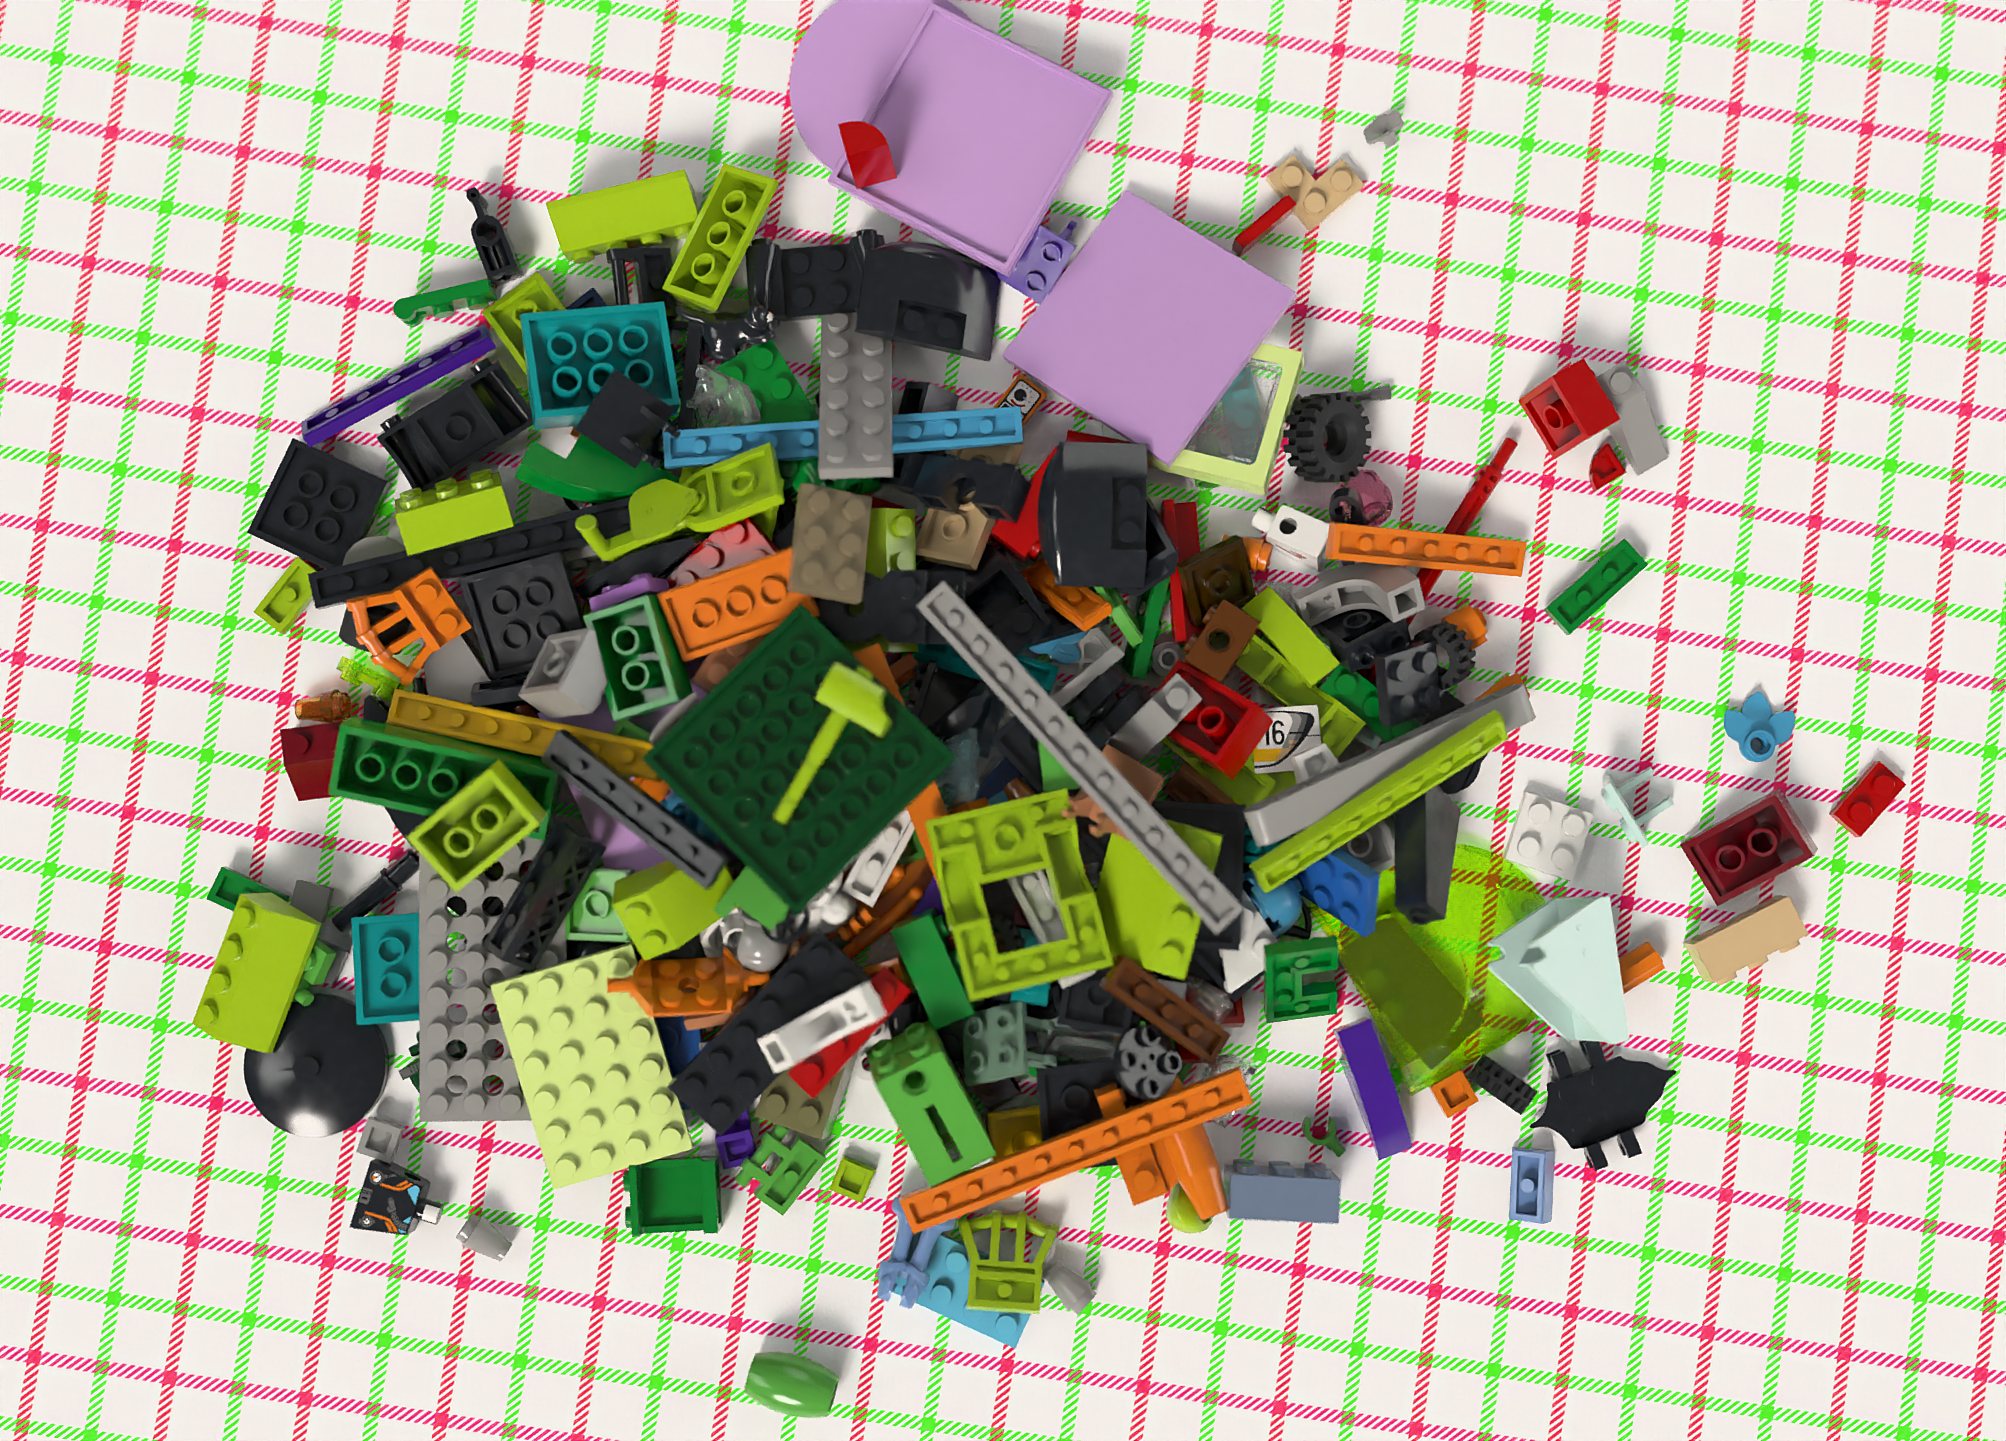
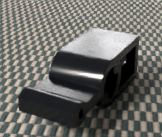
[466,187,525,287]

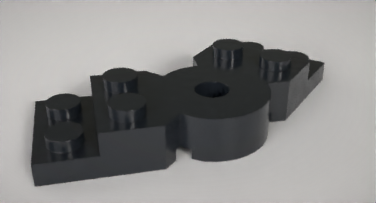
[772,518,966,644]

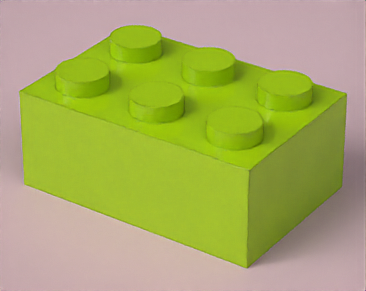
[394,469,514,556]
[407,759,547,893]

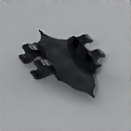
[1530,1040,1676,1171]

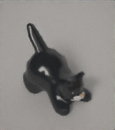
[675,296,780,362]

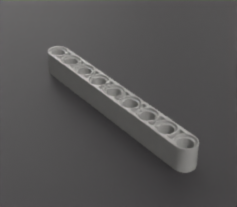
[1243,683,1536,846]

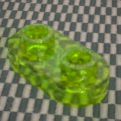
[336,655,406,702]

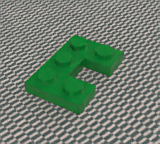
[1263,935,1339,1023]

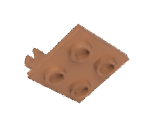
[1062,744,1166,841]

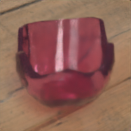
[1335,469,1393,527]

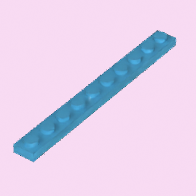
[662,406,1023,469]

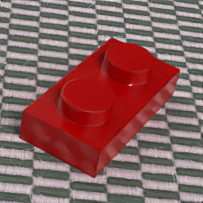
[1829,761,1906,837]

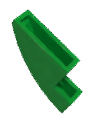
[515,434,679,504]

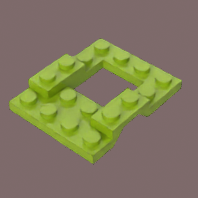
[1160,633,1366,808]
[925,788,1113,1002]

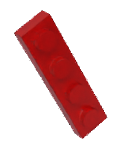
[787,966,913,1099]

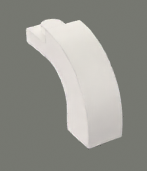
[758,982,886,1073]

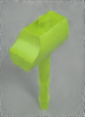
[773,662,892,824]

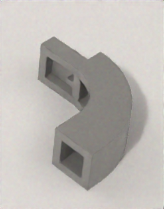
[1292,563,1426,627]
[1099,673,1202,762]

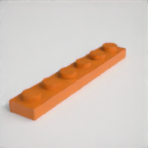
[1325,522,1527,577]

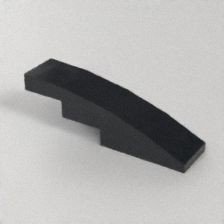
[575,532,710,600]

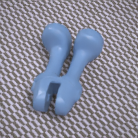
[877,1197,957,1309]

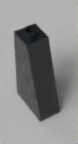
[1394,784,1461,925]

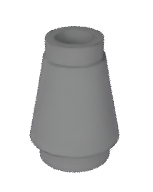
[456,1213,513,1262]
[1044,1261,1097,1315]

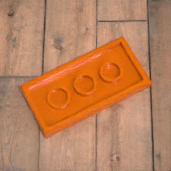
[657,546,820,662]

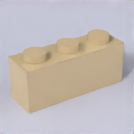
[1683,895,1809,985]

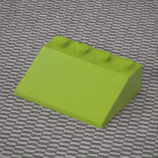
[1095,818,1224,979]

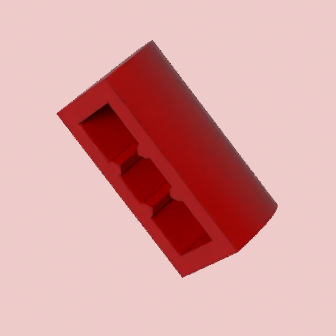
[838,121,897,189]

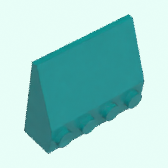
[520,302,680,430]

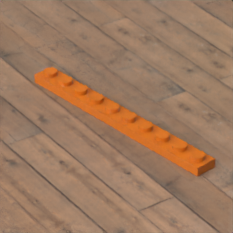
[899,1066,1253,1234]

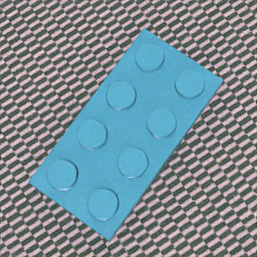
[893,1231,1045,1349]

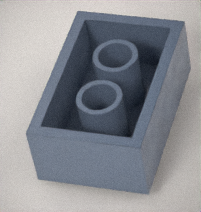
[1223,1159,1341,1224]

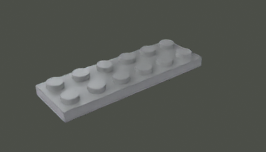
[818,312,893,479]

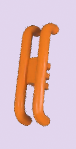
[827,864,924,959]

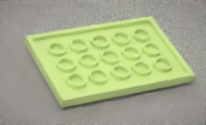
[490,942,694,1190]

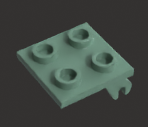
[963,1001,1057,1086]

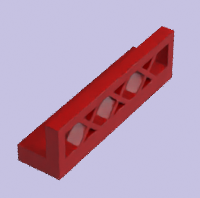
[1160,499,1206,645]

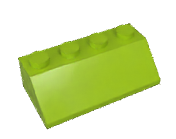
[662,163,779,315]
[546,169,700,264]
[835,508,918,653]
[192,893,321,1053]

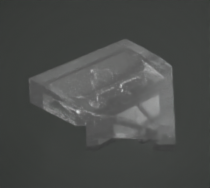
[686,365,762,428]

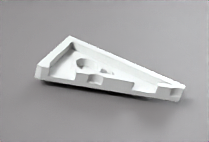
[1219,888,1278,993]

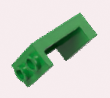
[623,1156,723,1237]

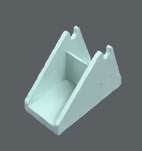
[1487,896,1630,1044]

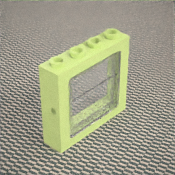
[1147,343,1305,496]

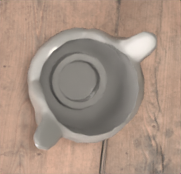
[737,907,791,971]

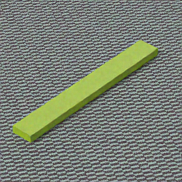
[1250,709,1509,893]

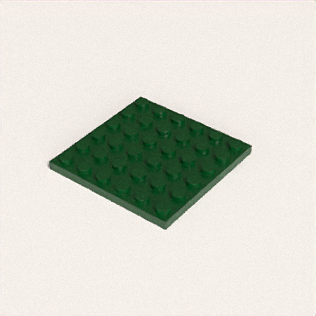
[642,604,957,916]

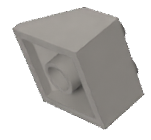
[518,628,607,719]

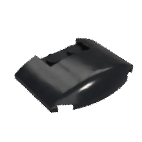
[854,241,1000,362]
[1037,442,1148,588]

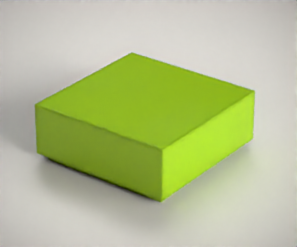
[829,1155,876,1203]

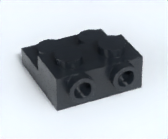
[1310,609,1411,672]
[1057,959,1143,1036]

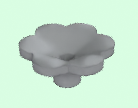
[1363,111,1404,147]

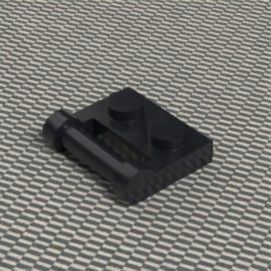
[606,248,679,320]

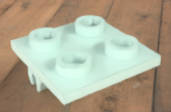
[1601,767,1673,848]

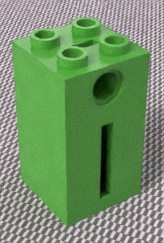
[866,1020,996,1188]

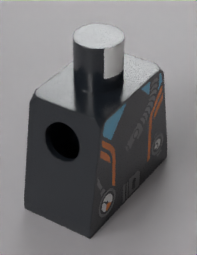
[349,1159,444,1235]

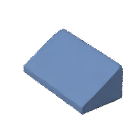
[1509,1147,1555,1224]

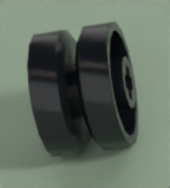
[1065,662,1152,749]

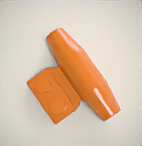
[1115,1074,1229,1220]

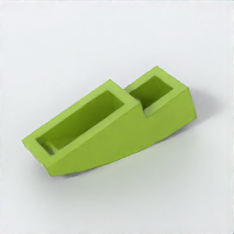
[1242,586,1340,689]

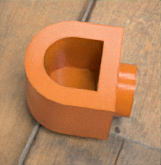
[1441,604,1488,650]

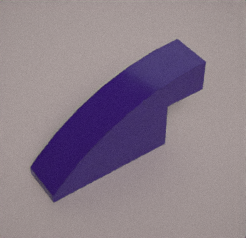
[1333,1017,1412,1160]

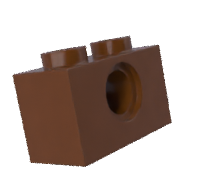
[1183,599,1260,684]

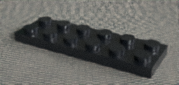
[667,928,872,1136]

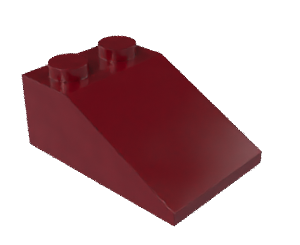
[1680,788,1818,906]

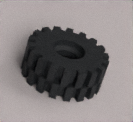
[1283,393,1371,483]

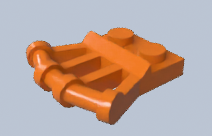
[346,566,472,687]

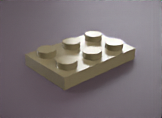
[787,483,872,605]

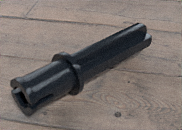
[332,849,419,933]

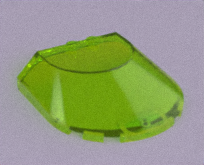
[1307,844,1546,1096]

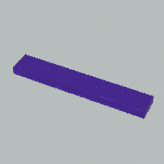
[301,324,496,448]

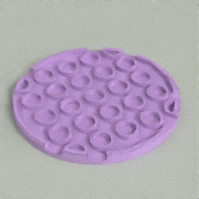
[789,0,973,173]

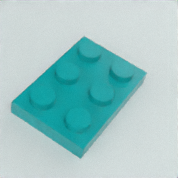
[351,913,419,1025]

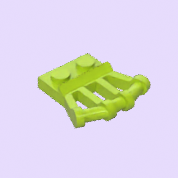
[957,1209,1060,1314]

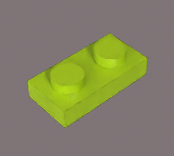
[253,556,317,635]

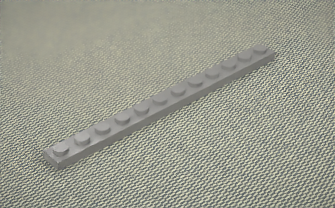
[917,581,1245,934]

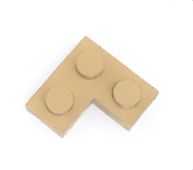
[1265,155,1365,232]

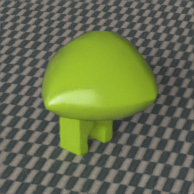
[1166,1181,1213,1234]

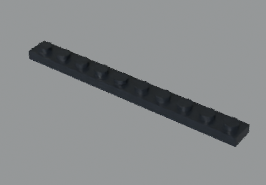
[308,497,631,610]

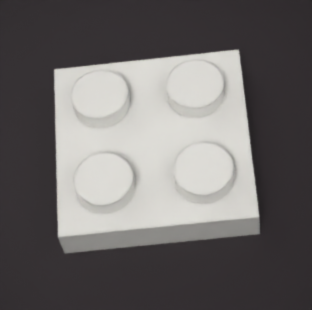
[1502,792,1594,881]

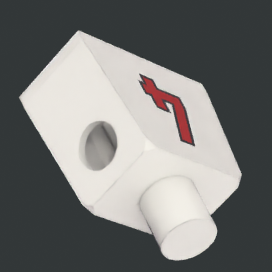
[1251,505,1329,571]

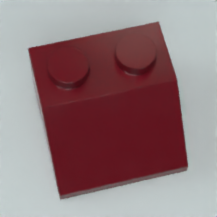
[280,721,345,801]

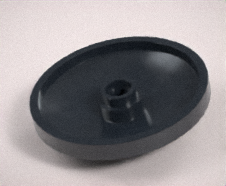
[243,993,389,1137]

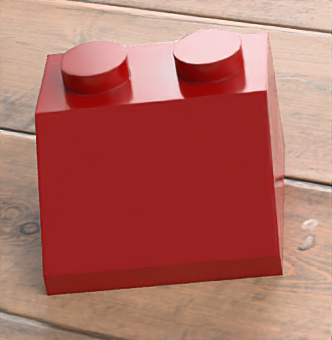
[1518,358,1620,460]

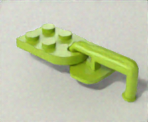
[575,442,784,561]

